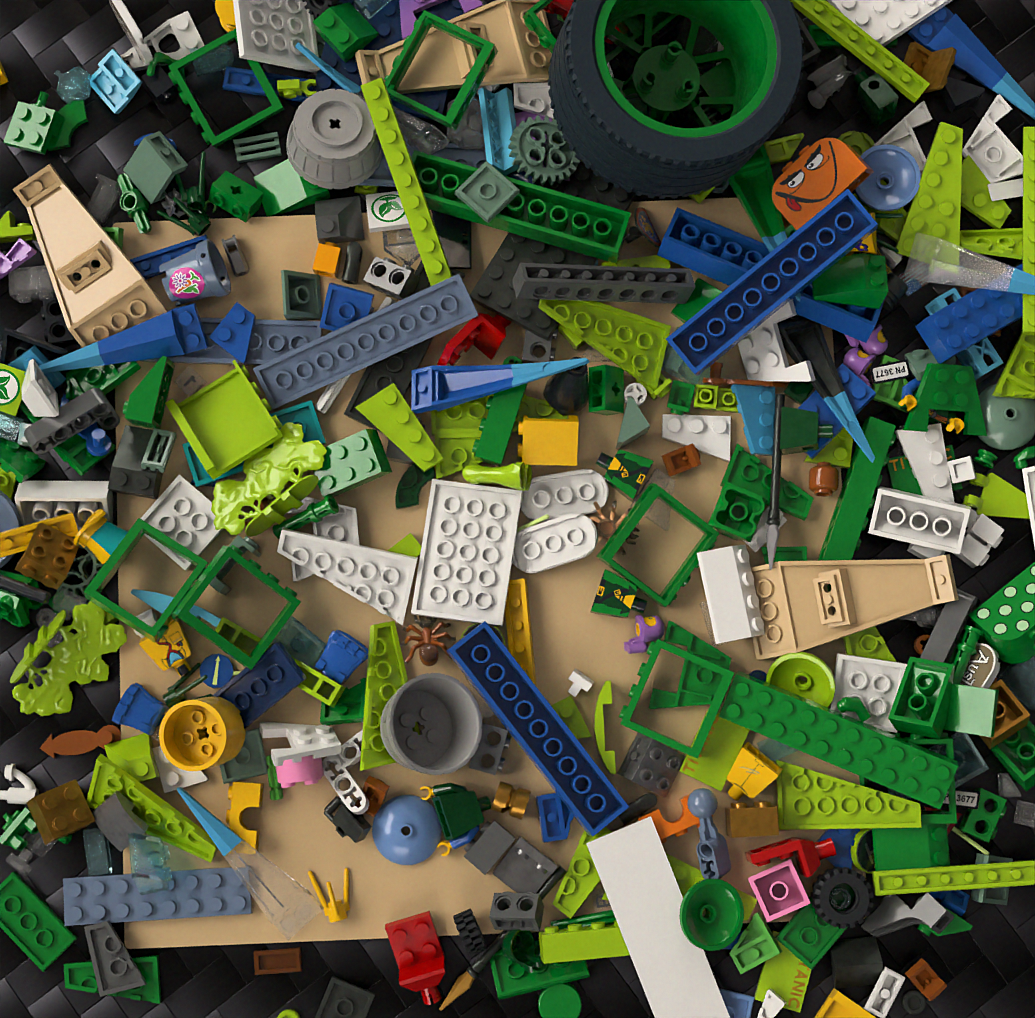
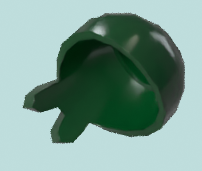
[502,929,541,973]

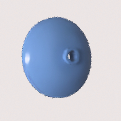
[855,144,921,211]
[372,795,442,865]

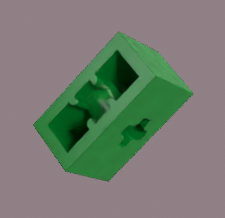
[208,171,264,223]
[589,365,624,416]

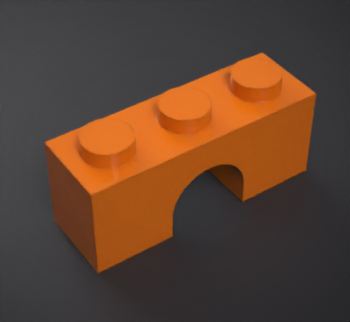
[637,794,713,844]

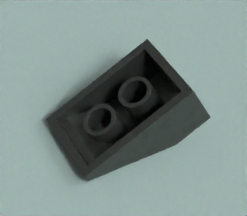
[107,425,169,499]

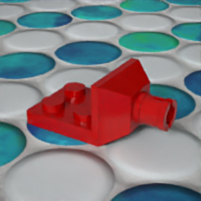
[437,313,511,366]
[745,837,837,877]
[385,911,445,1005]

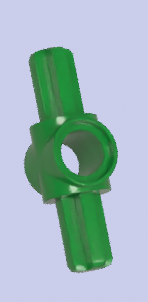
[117,173,152,234]

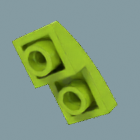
[694,384,738,413]

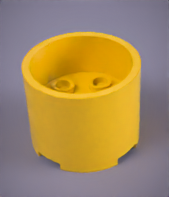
[159,696,246,771]

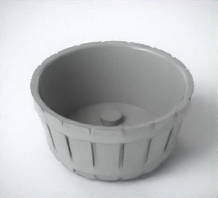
[286,89,383,189]
[380,673,482,775]

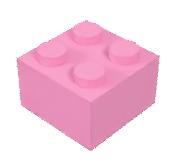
[748,859,811,922]

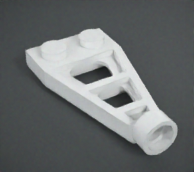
[120,11,205,71]

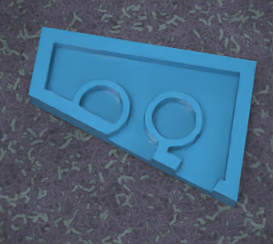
[731,384,775,456]

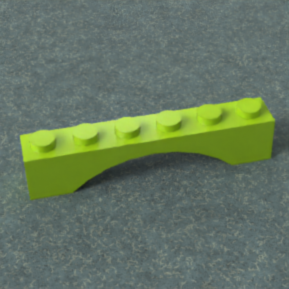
[215,617,345,708]

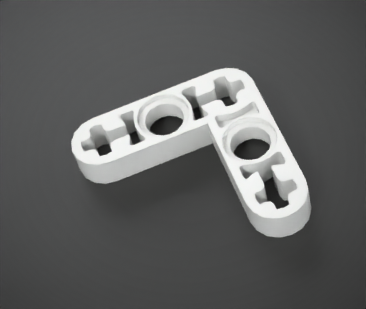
[322,729,369,815]

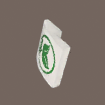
[366,191,410,233]

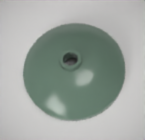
[978,384,1035,450]

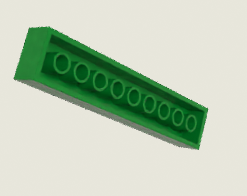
[411,150,631,264]
[719,670,958,809]

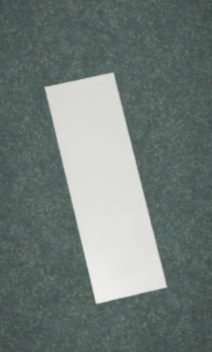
[586,816,730,1018]

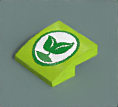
[0,363,25,417]

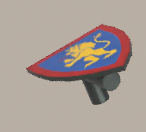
[625,207,661,248]

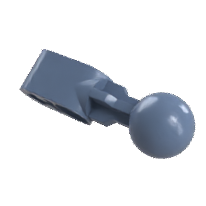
[687,788,731,879]

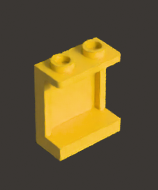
[517,415,579,466]
[814,988,876,1018]

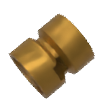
[491,781,531,820]

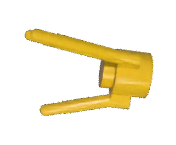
[308,868,350,922]

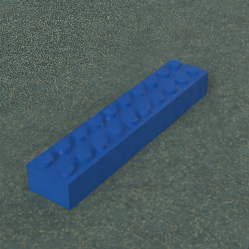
[666,189,878,376]
[657,207,886,343]
[446,621,629,836]

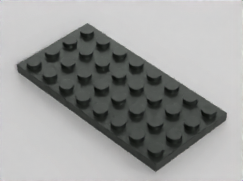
[470,163,636,341]

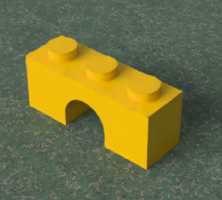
[226,781,264,854]

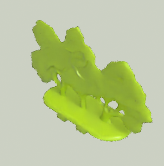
[211,422,327,537]
[10,601,127,716]

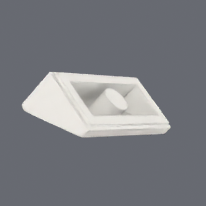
[863,967,905,1018]

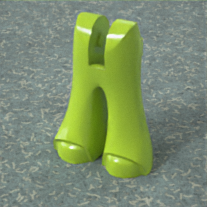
[462,462,532,491]

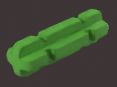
[266,755,283,800]

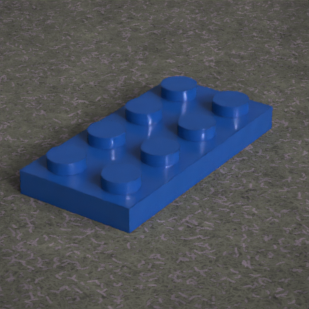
[798,363,876,460]

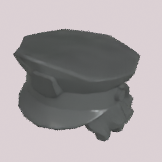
[807,54,854,109]

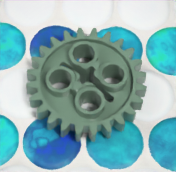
[508,115,580,186]

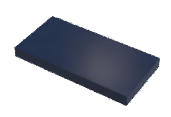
[212,641,307,729]

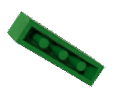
[472,383,528,467]

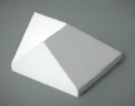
[21,359,59,417]

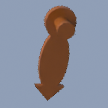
[702,362,785,388]
[40,725,121,759]

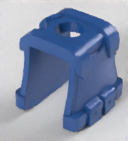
[315,630,369,685]
[112,683,168,735]

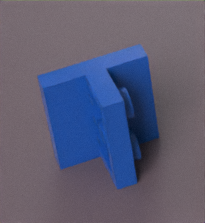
[319,283,375,331]

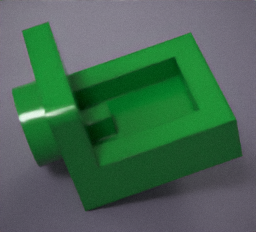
[667,379,696,415]

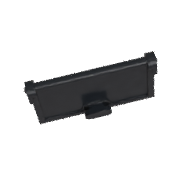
[431,210,472,269]

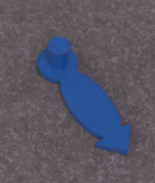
[59,394,112,456]

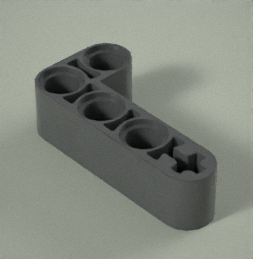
[24,388,120,454]
[920,588,981,663]

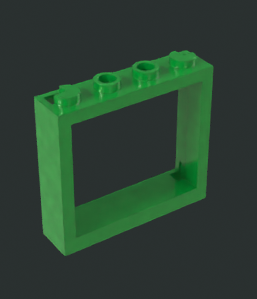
[523,0,642,64]
[384,10,498,131]
[168,29,285,147]
[596,483,720,607]
[84,518,208,643]
[173,545,301,670]
[619,639,735,759]
[859,732,957,824]

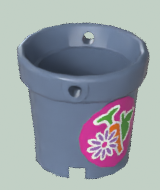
[159,239,231,306]

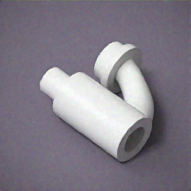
[0,763,39,804]

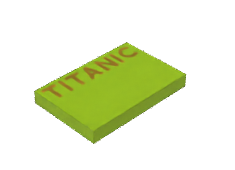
[679,708,750,791]
[754,930,811,1013]

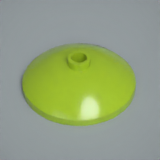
[766,652,836,707]

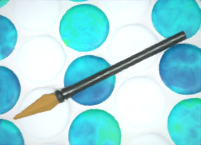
[439,866,567,1011]

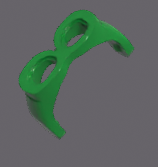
[147,52,186,92]

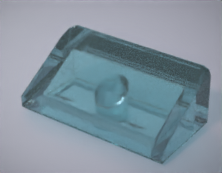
[83,828,112,876]

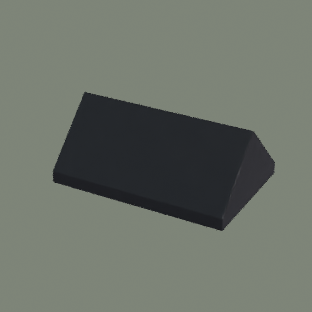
[0,327,71,388]

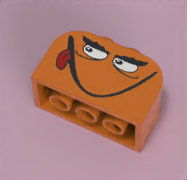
[772,138,874,230]

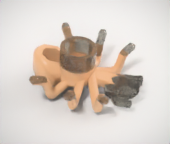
[589,501,640,555]

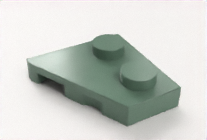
[905,349,956,381]

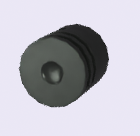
[882,274,908,311]

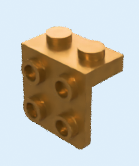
[903,42,957,94]
[15,523,80,590]

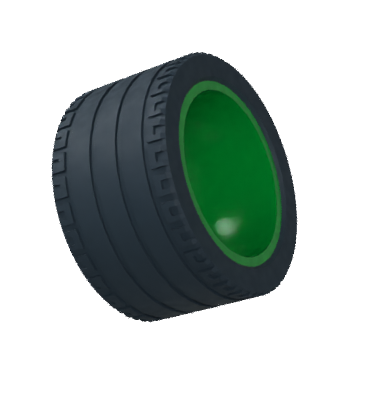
[548,0,804,199]

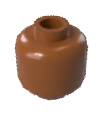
[809,462,839,497]

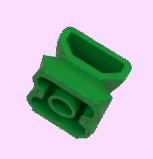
[708,483,768,542]
[0,570,43,627]

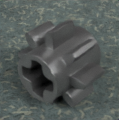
[162,188,188,218]

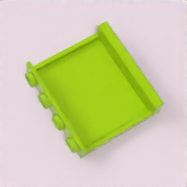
[165,360,283,480]

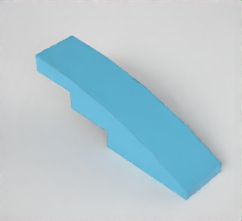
[131,589,221,627]

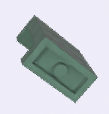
[123,131,188,204]
[210,535,261,596]

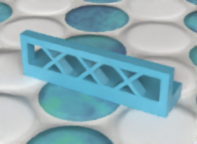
[478,87,520,176]
[925,287,1003,380]

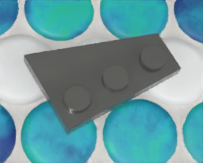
[84,920,147,997]

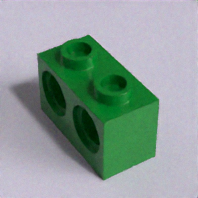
[958,787,1007,843]

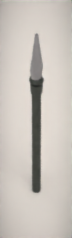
[766,394,785,570]

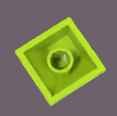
[104,733,160,783]

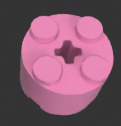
[276,755,324,788]

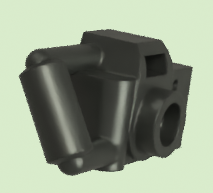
[324,796,372,843]

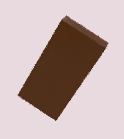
[254,947,302,975]

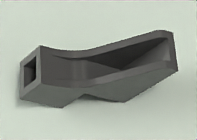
[861,892,955,937]

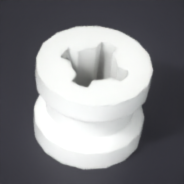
[624,383,647,407]

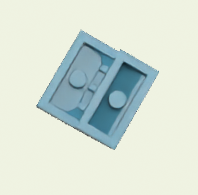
[87,49,142,114]

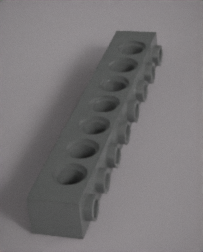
[512,263,695,304]

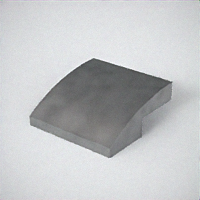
[92,790,149,852]

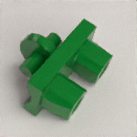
[0,807,39,851]

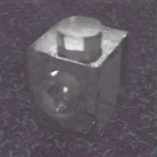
[52,588,90,621]

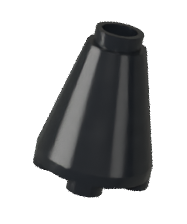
[543,356,589,416]

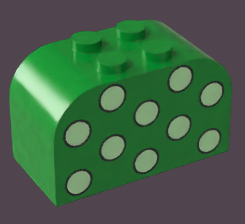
[969,562,1035,664]

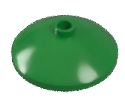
[679,878,744,951]

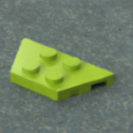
[992,331,1035,399]

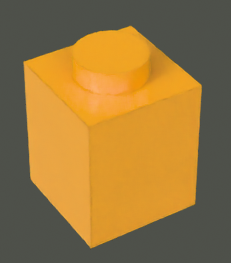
[312,242,343,279]

